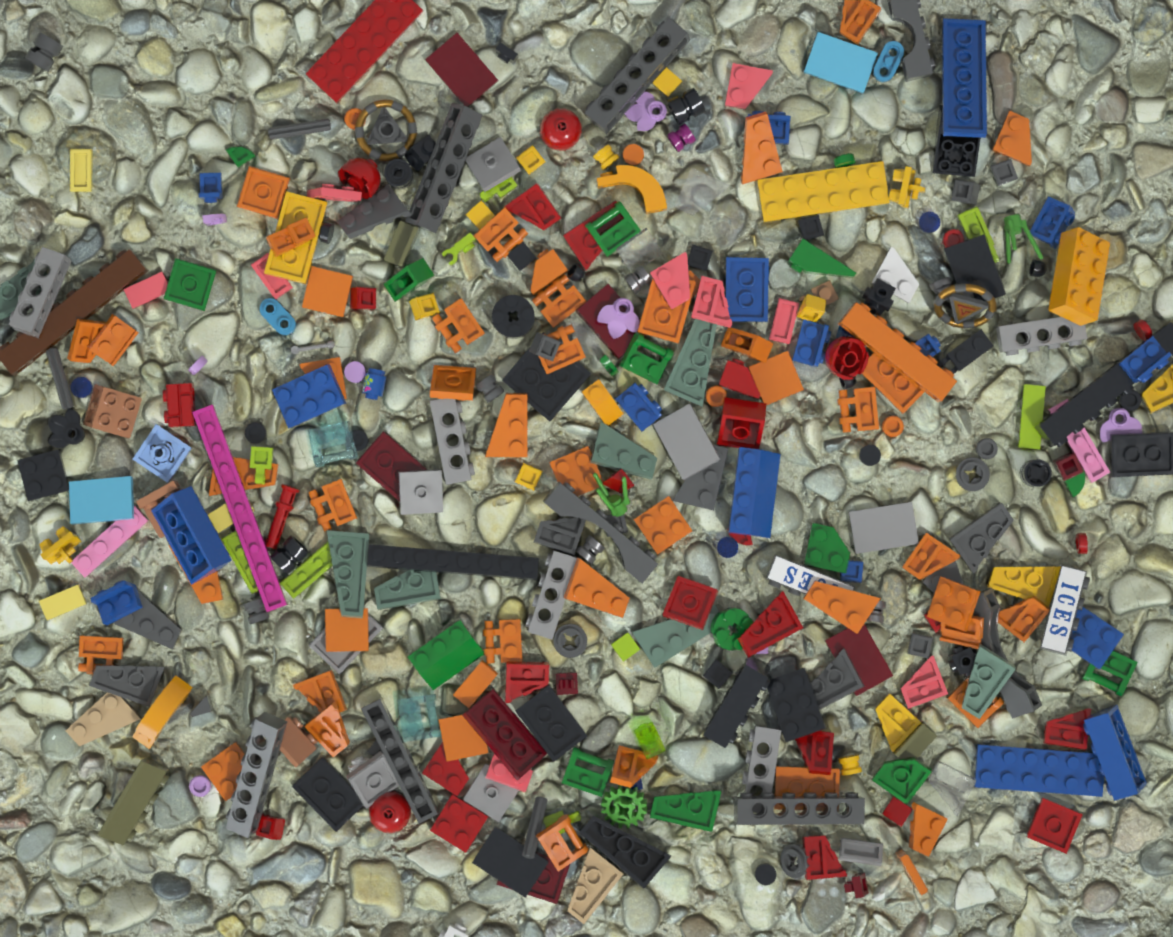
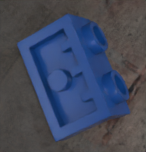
[1030,196,1075,249]
[792,320,831,367]
[1118,336,1172,383]
[615,383,662,432]
[90,580,143,626]

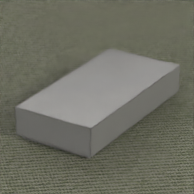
[839,838,883,866]

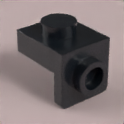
[405,135,436,172]

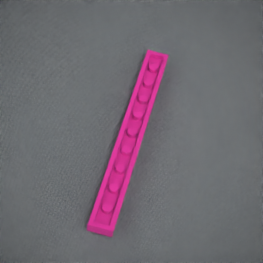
[192,405,288,612]

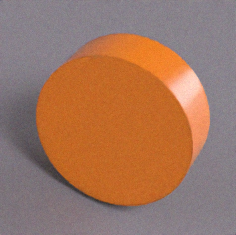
[344,108,366,130]
[623,144,644,166]
[705,386,727,407]
[882,416,904,437]

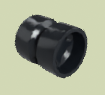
[667,87,706,125]
[384,159,414,190]
[1020,459,1052,487]
[270,535,310,575]

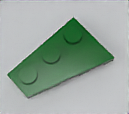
[650,790,722,832]

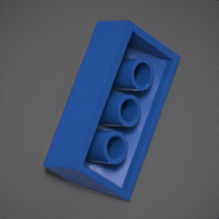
[728,447,781,538]
[151,486,232,585]
[1084,704,1147,801]

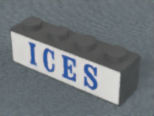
[765,555,855,597]
[1040,565,1090,656]

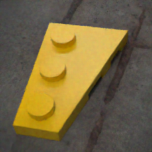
[1141,364,1173,414]
[987,566,1061,607]

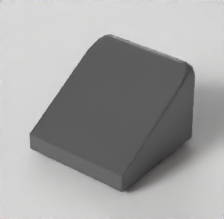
[951,180,980,205]
[529,332,561,361]
[190,695,214,717]

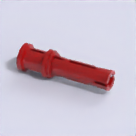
[265,484,300,549]

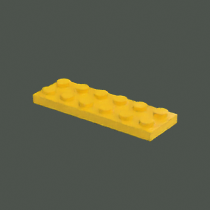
[757,161,890,223]

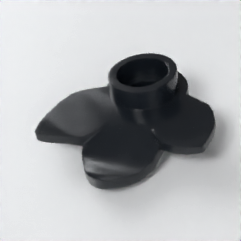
[48,408,85,448]

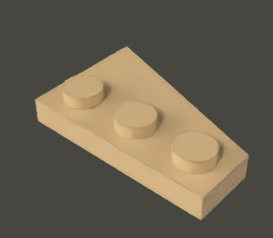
[65,692,142,747]
[567,847,624,924]

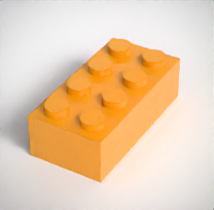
[1048,227,1110,326]

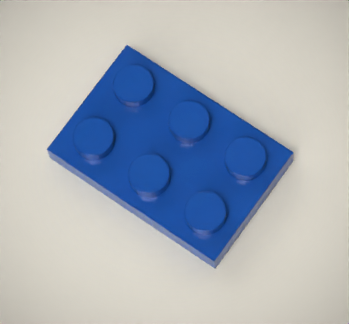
[725,257,769,322]
[272,364,346,429]
[1071,607,1124,670]

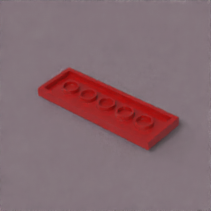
[306,0,424,104]

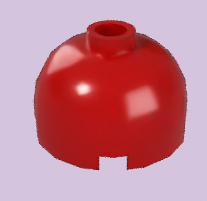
[540,108,582,151]
[338,158,381,199]
[825,336,869,380]
[369,791,411,833]

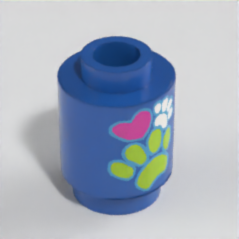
[362,368,386,400]

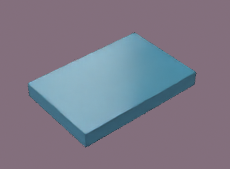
[803,32,878,93]
[69,476,134,525]

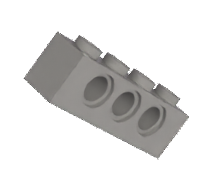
[9,247,72,338]
[996,317,1087,356]
[430,399,475,485]
[526,550,577,640]
[741,725,781,813]

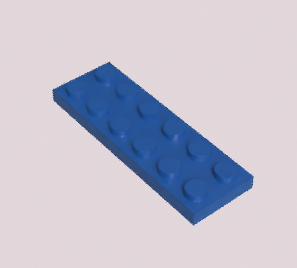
[942,18,987,138]
[974,744,1104,797]

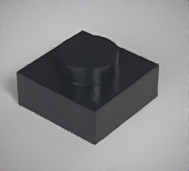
[496,42,518,64]

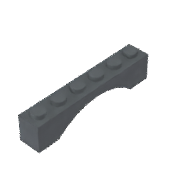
[543,482,658,584]
[973,588,1042,719]

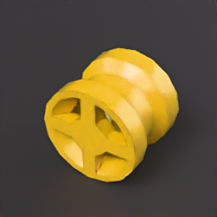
[593,144,620,171]
[838,754,862,776]

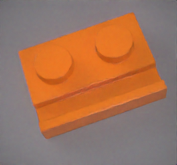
[88,314,139,367]
[940,615,984,649]

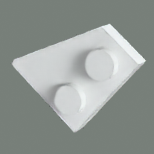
[871,247,919,303]

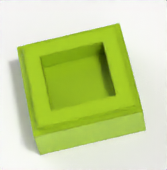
[611,632,640,662]

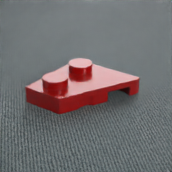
[504,183,562,230]
[505,662,549,703]
[1043,708,1092,750]
[795,731,834,775]
[422,742,469,796]
[802,835,847,880]

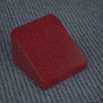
[1053,452,1083,481]

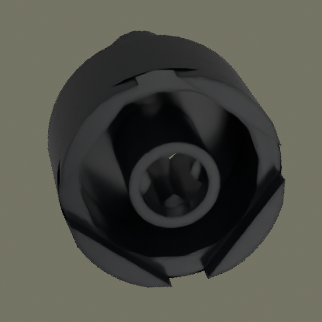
[492,295,535,339]

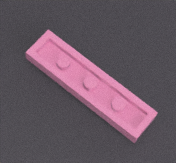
[1048,399,1110,483]
[71,505,149,578]

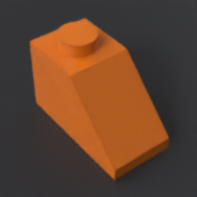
[530,249,568,296]
[721,327,774,363]

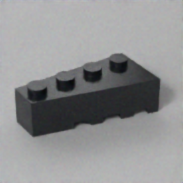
[703,656,771,748]
[577,815,671,888]

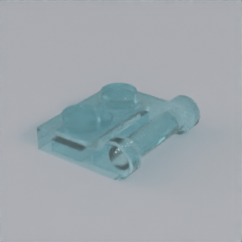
[308,421,358,468]
[397,694,441,742]

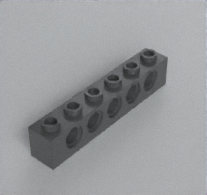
[585,18,691,134]
[405,103,483,233]
[361,698,439,824]
[226,712,287,838]
[734,792,865,825]

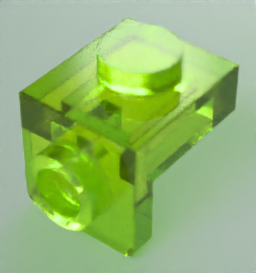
[634,722,666,759]

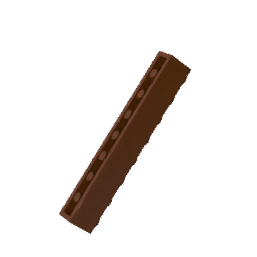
[0,249,149,376]

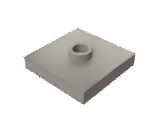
[465,137,521,192]
[398,469,443,515]
[346,751,399,809]
[463,763,519,822]

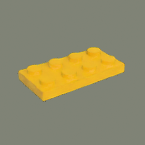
[264,191,328,284]

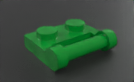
[585,201,642,257]
[619,332,674,384]
[1082,651,1138,697]
[562,747,614,797]

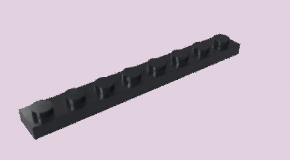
[367,544,539,580]

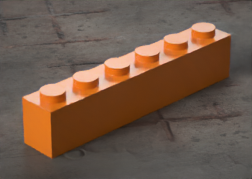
[838,302,957,402]

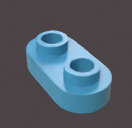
[873,41,904,83]
[260,298,296,335]

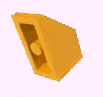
[582,379,624,426]

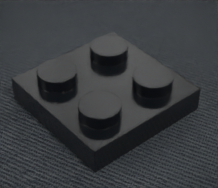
[17,449,69,501]

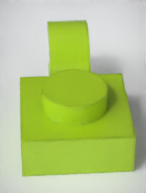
[480,177,518,203]
[442,232,476,266]
[250,446,273,484]
[543,810,582,834]

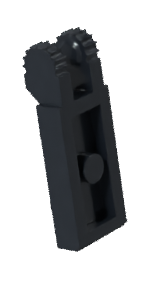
[936,329,994,374]

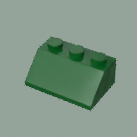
[408,619,484,690]

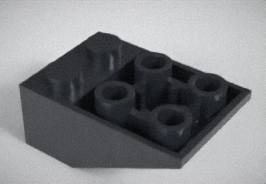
[933,105,981,177]

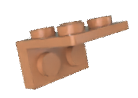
[83,384,142,438]
[136,481,182,538]

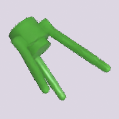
[1003,214,1043,264]
[593,473,630,517]

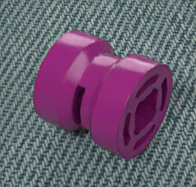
[667,123,696,152]

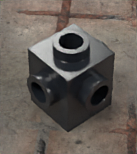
[862,278,896,317]
[948,645,977,677]

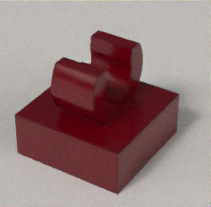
[556,672,578,695]
[844,872,869,898]

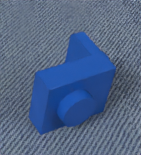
[199,173,223,203]
[915,334,941,357]

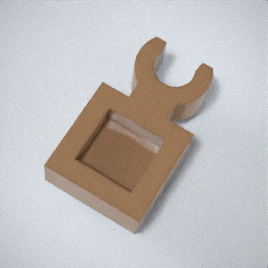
[798,280,839,306]

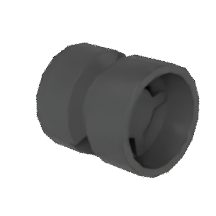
[24,32,64,72]

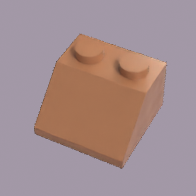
[280,715,319,768]

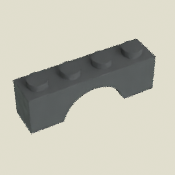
[887,0,935,82]

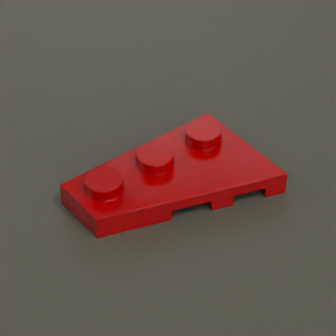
[562,200,623,271]
[738,591,803,657]

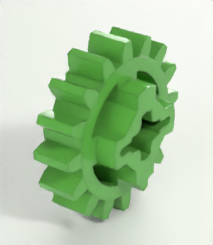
[601,785,647,828]

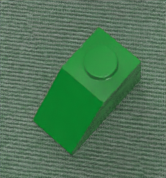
[384,258,435,302]

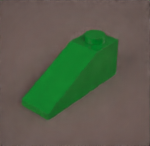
[788,239,856,278]

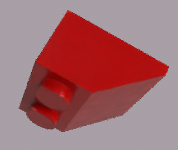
[717,397,767,449]

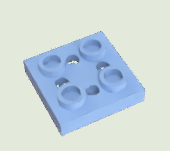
[133,424,192,483]

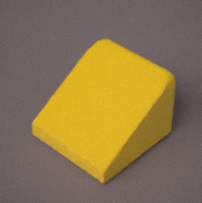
[409,293,440,321]
[797,294,826,323]

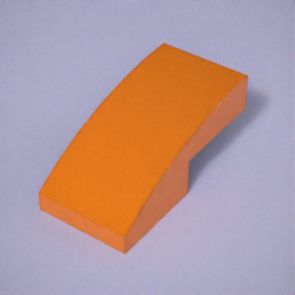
[266,218,316,257]
[453,660,498,708]

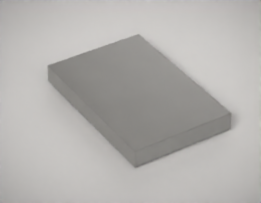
[653,404,721,480]
[848,502,919,554]
[309,613,383,675]

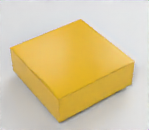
[652,67,682,98]
[516,145,546,175]
[466,200,495,230]
[515,463,543,491]

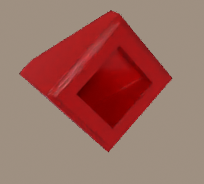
[350,287,376,309]
[602,469,634,494]
[882,796,913,827]
[256,814,285,840]

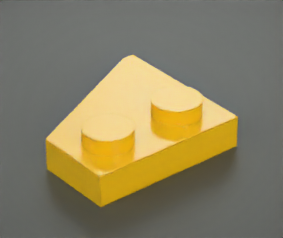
[875,693,921,752]

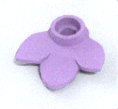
[625,92,667,131]
[597,298,640,339]
[1100,408,1142,442]

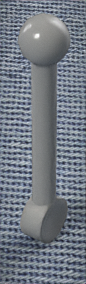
[291,340,335,354]

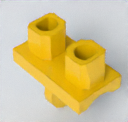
[889,166,926,208]
[39,526,82,565]

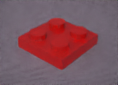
[662,576,718,630]
[430,794,488,853]
[1026,797,1083,854]

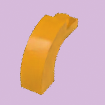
[597,165,667,214]
[132,675,193,749]

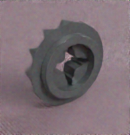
[955,457,990,491]
[553,624,587,658]
[780,844,810,878]

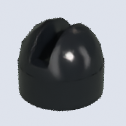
[1029,259,1047,277]
[567,263,586,282]
[839,376,856,390]

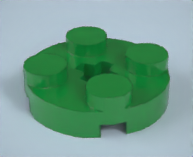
[711,607,753,651]

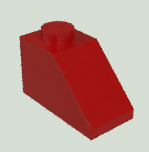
[718,358,760,400]

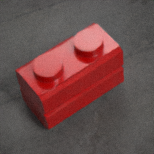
[163,383,196,428]

